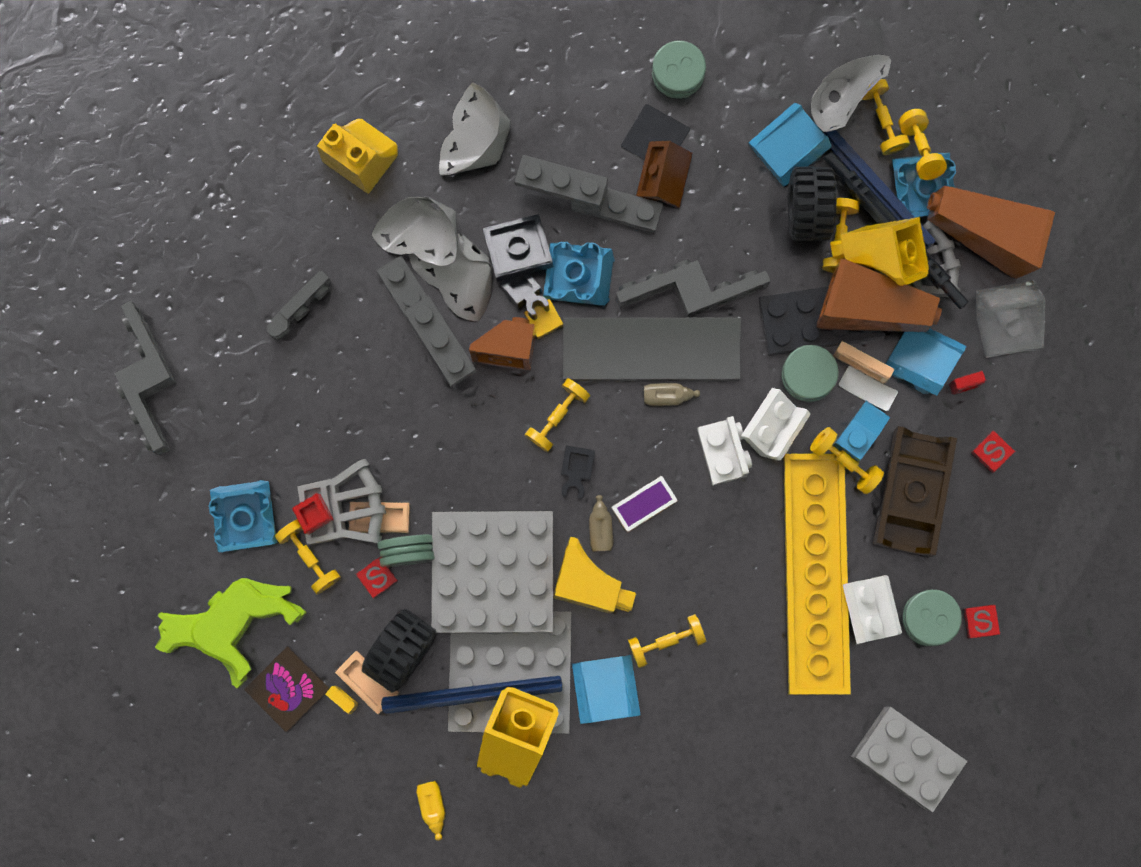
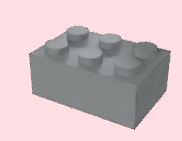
[851,707,967,812]

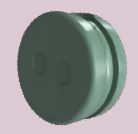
[652,41,706,99]
[781,345,839,402]
[378,534,435,567]
[902,589,962,646]

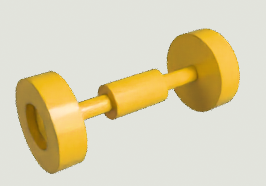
[862,79,910,155]
[898,109,947,180]
[822,198,860,273]
[524,378,591,452]
[810,427,884,494]
[275,519,341,595]
[628,614,706,668]

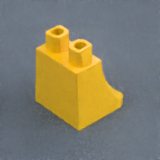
[317,119,398,194]
[830,217,929,286]
[553,537,636,614]
[477,687,559,788]

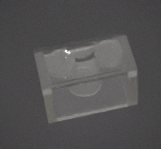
[976,280,1045,358]

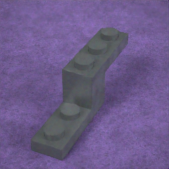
[515,155,663,233]
[376,255,477,387]
[615,260,770,318]
[114,301,176,455]

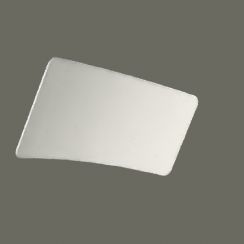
[839,366,898,411]

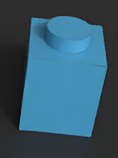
[833,400,890,462]

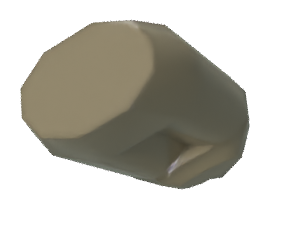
[644,383,700,406]
[589,495,613,551]

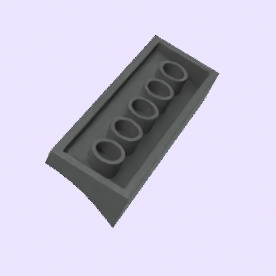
[563,317,741,381]

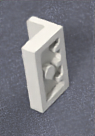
[741,388,810,461]
[697,416,752,486]
[843,575,902,644]

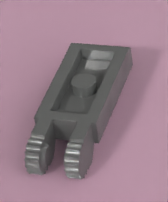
[266,271,331,340]

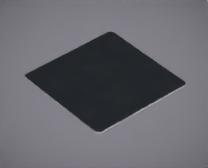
[621,104,690,160]

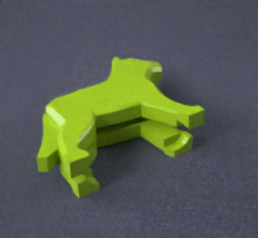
[155,578,307,689]

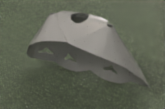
[811,55,891,132]
[439,83,510,175]
[372,197,457,266]
[409,233,493,322]

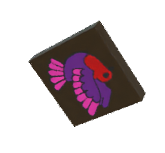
[244,646,330,732]

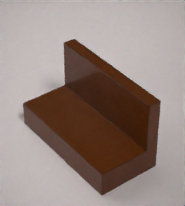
[636,141,692,208]

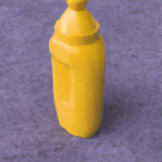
[416,781,445,840]

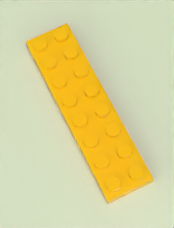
[783,454,851,695]

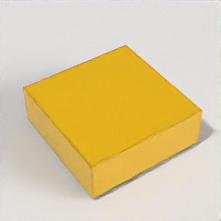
[524,299,563,339]
[325,686,359,714]

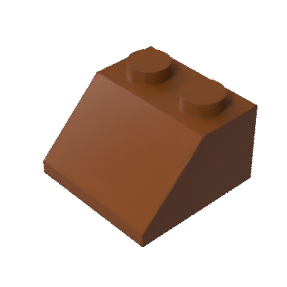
[469,317,536,370]

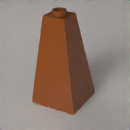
[927,186,1055,279]
[816,258,942,332]

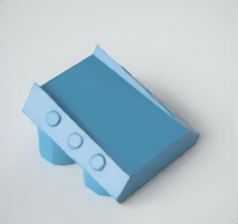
[748,103,832,187]
[892,153,956,217]
[543,242,615,306]
[885,329,966,396]
[209,480,277,552]
[572,655,641,724]

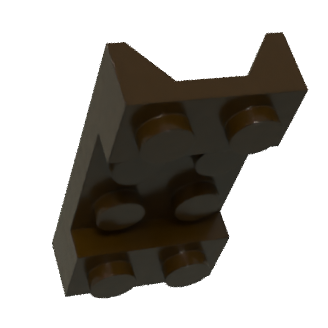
[873,426,957,557]

